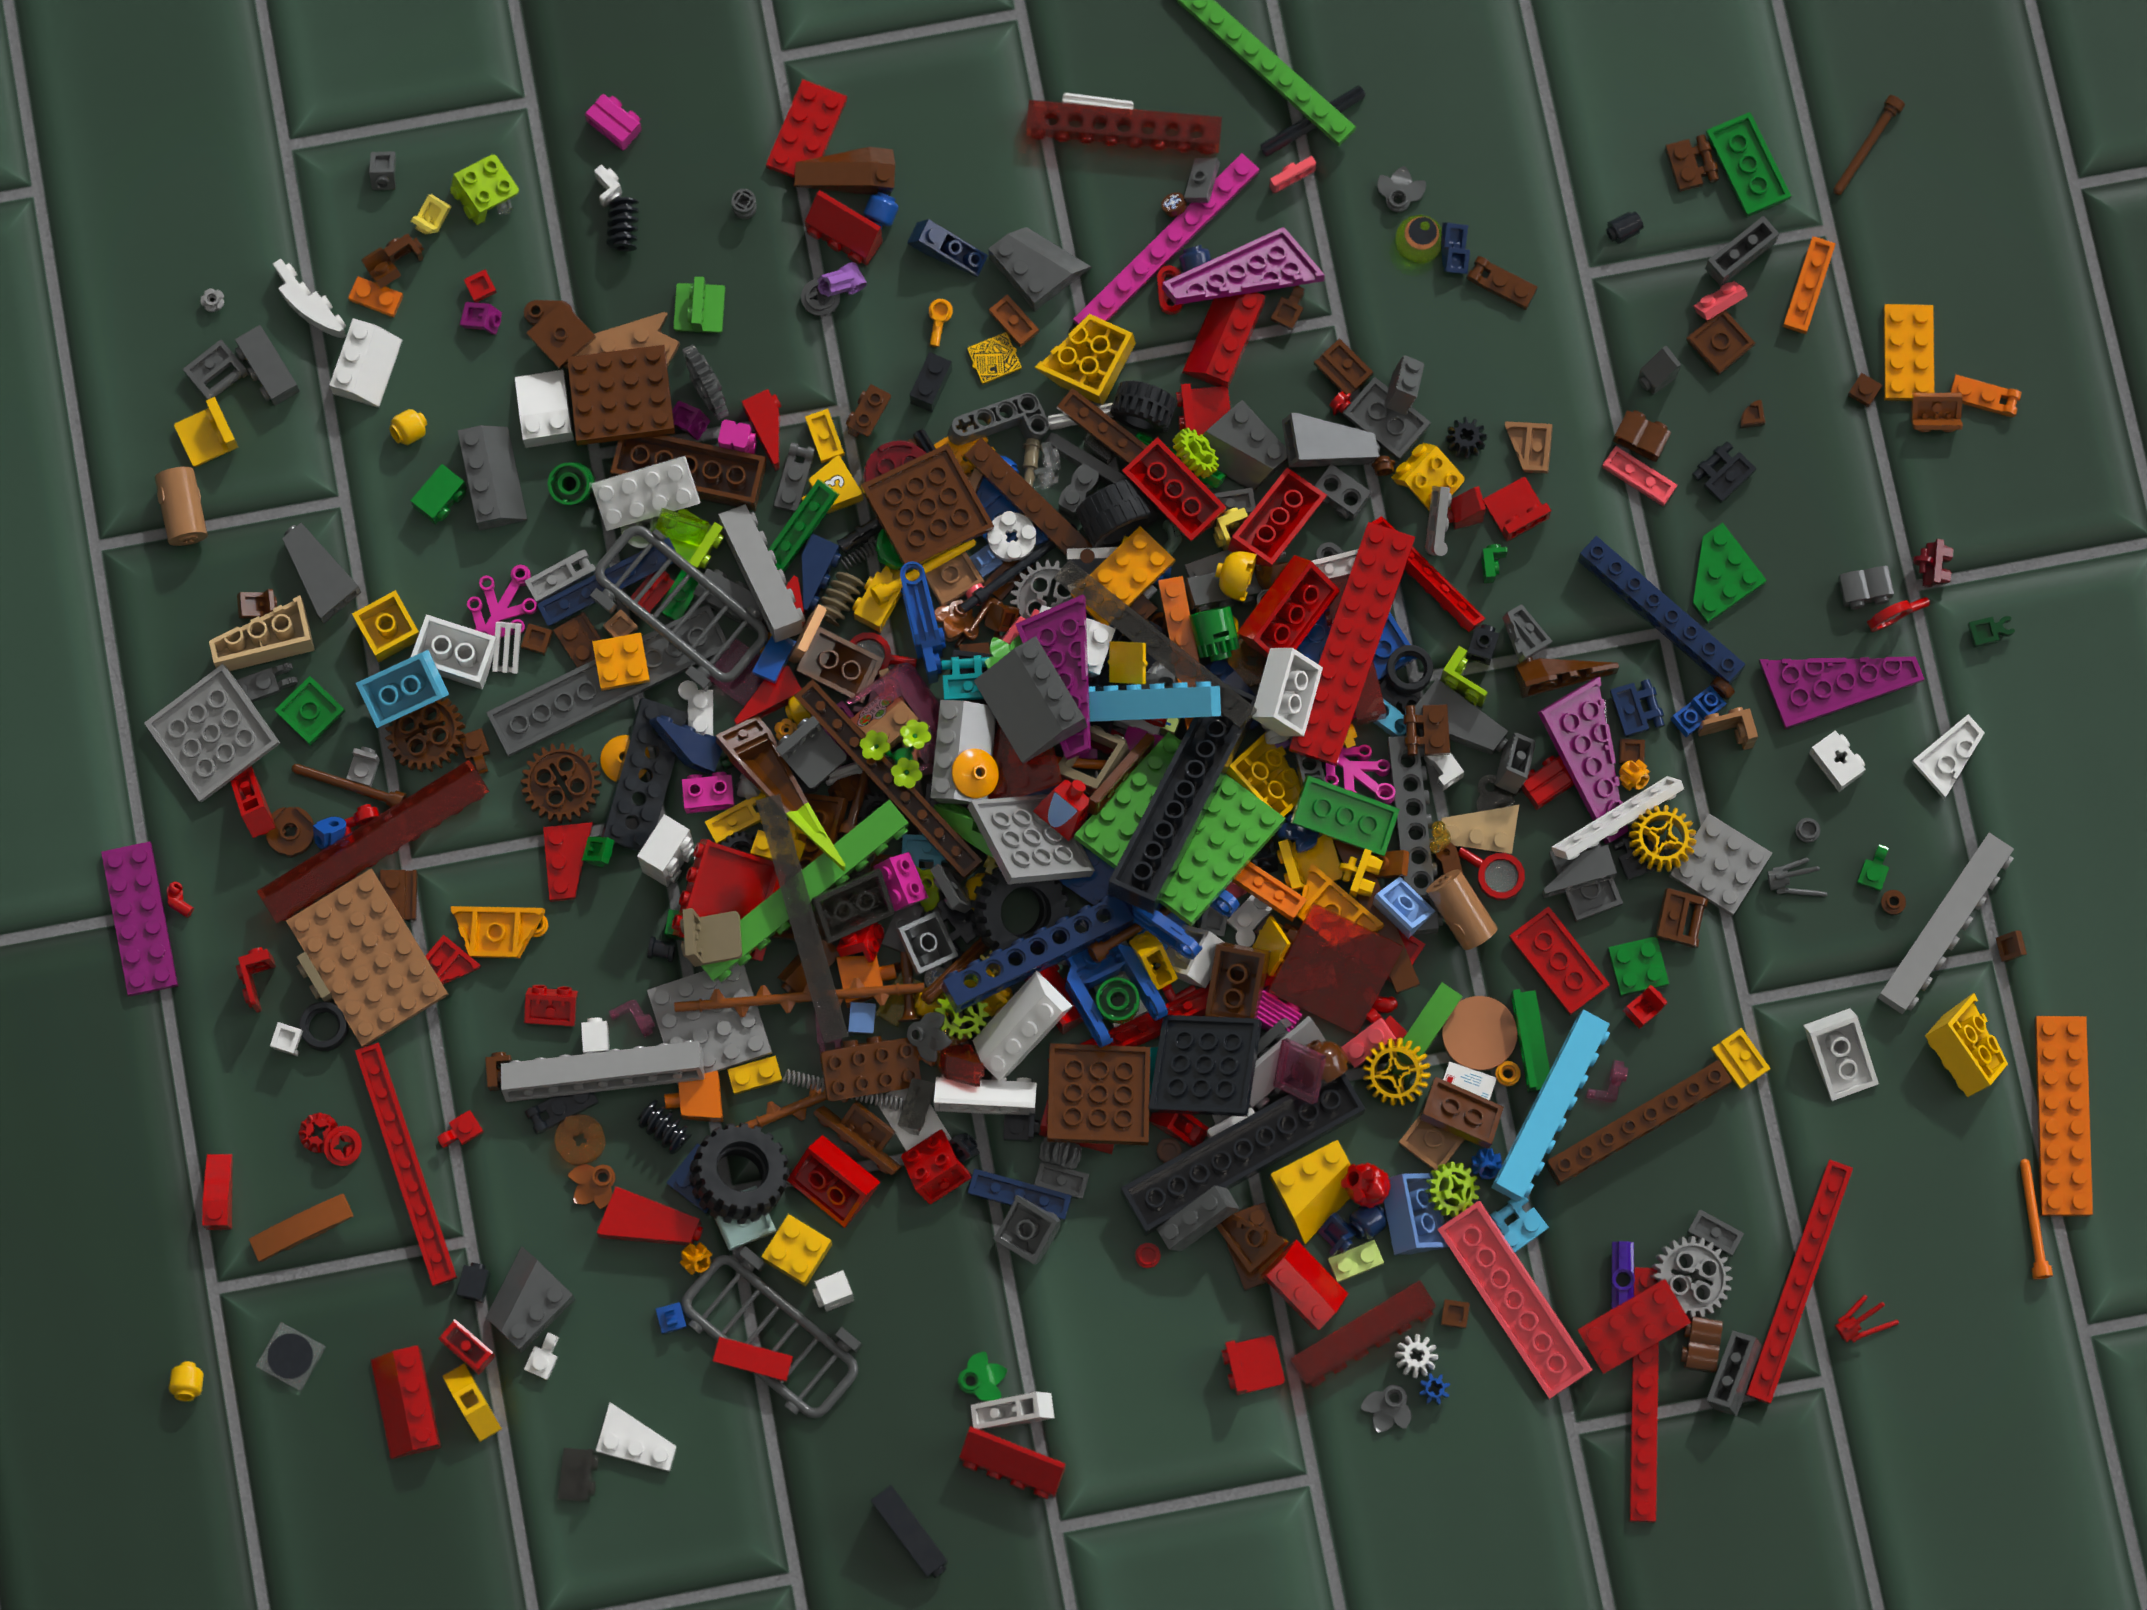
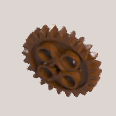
[385,698,466,772]
[521,743,602,823]

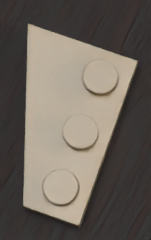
[1438,804,1519,854]

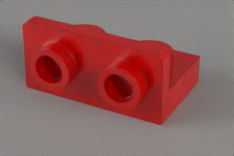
[524,985,578,1026]

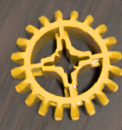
[1629,805,1696,872]
[1363,1038,1431,1106]

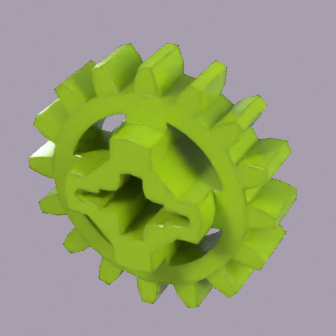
[1172,428,1219,478]
[934,985,989,1041]
[1425,1162,1480,1217]

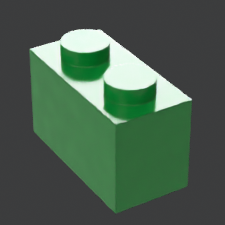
[410,464,467,525]

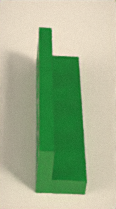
[1510,989,1550,1093]

